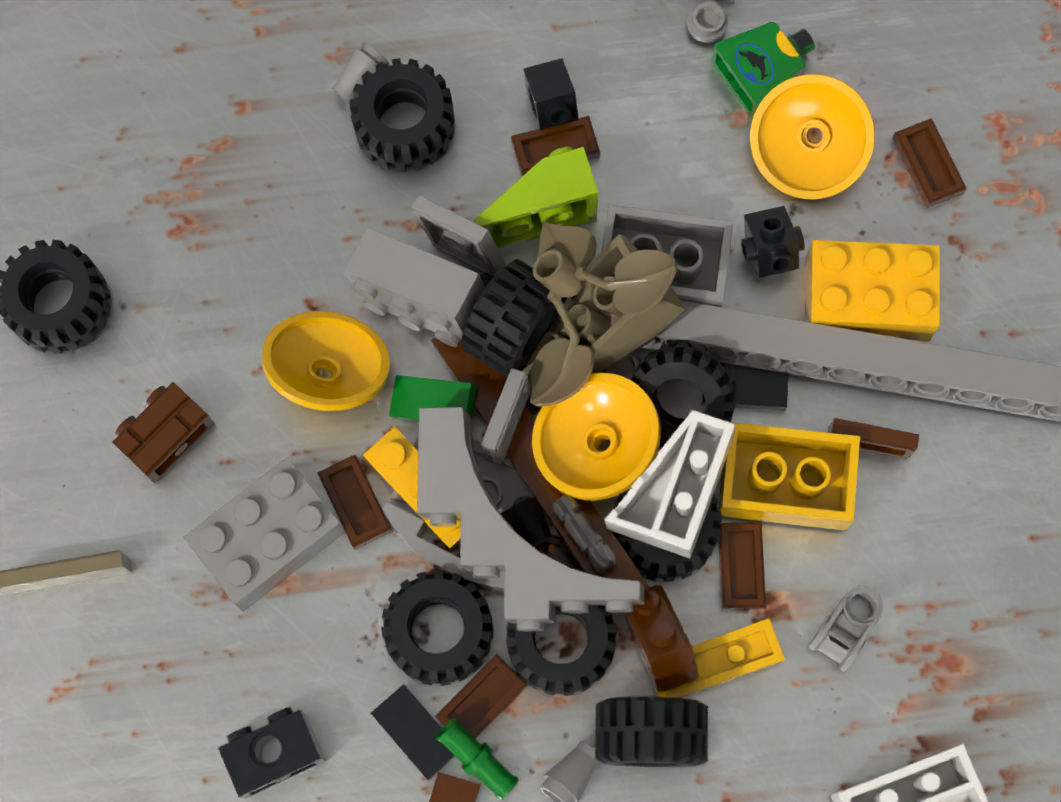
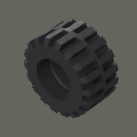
[349,58,455,172]
[0,239,111,354]
[461,259,563,377]
[631,341,737,448]
[612,488,722,582]
[381,570,494,686]
[506,605,617,696]
[595,696,708,767]

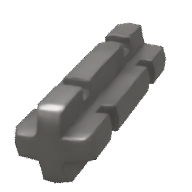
[552,494,616,574]

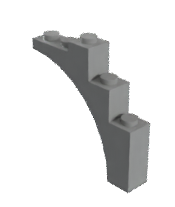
[417,407,644,632]

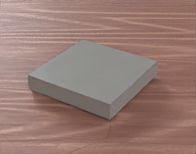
[411,195,506,277]

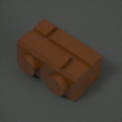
[112,382,214,483]
[625,584,699,692]

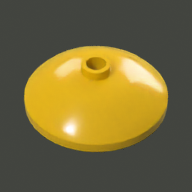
[750,74,875,199]
[262,311,390,411]
[532,373,661,500]

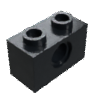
[218,707,326,799]

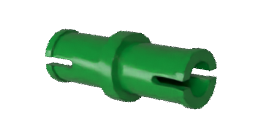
[435,718,518,799]

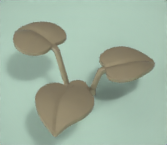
[530,223,677,406]

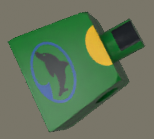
[711,22,815,120]

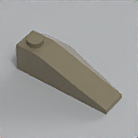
[522,234,685,408]

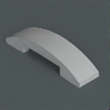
[382,501,504,594]

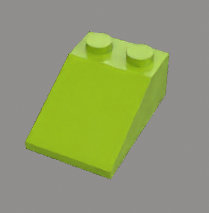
[473,147,598,250]

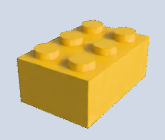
[805,240,940,341]
[718,422,860,531]

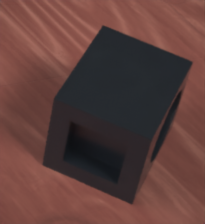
[523,58,579,130]

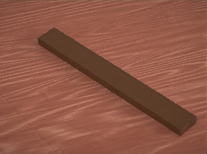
[431,338,650,614]

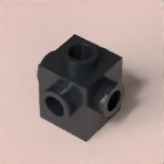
[741,206,805,278]

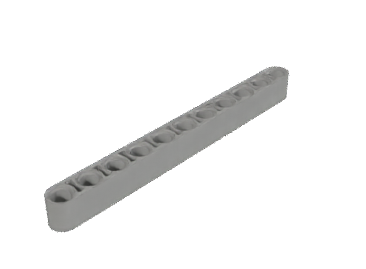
[639,300,1061,421]

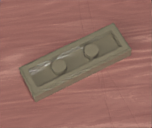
[0,550,132,595]

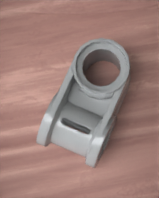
[808,586,883,672]

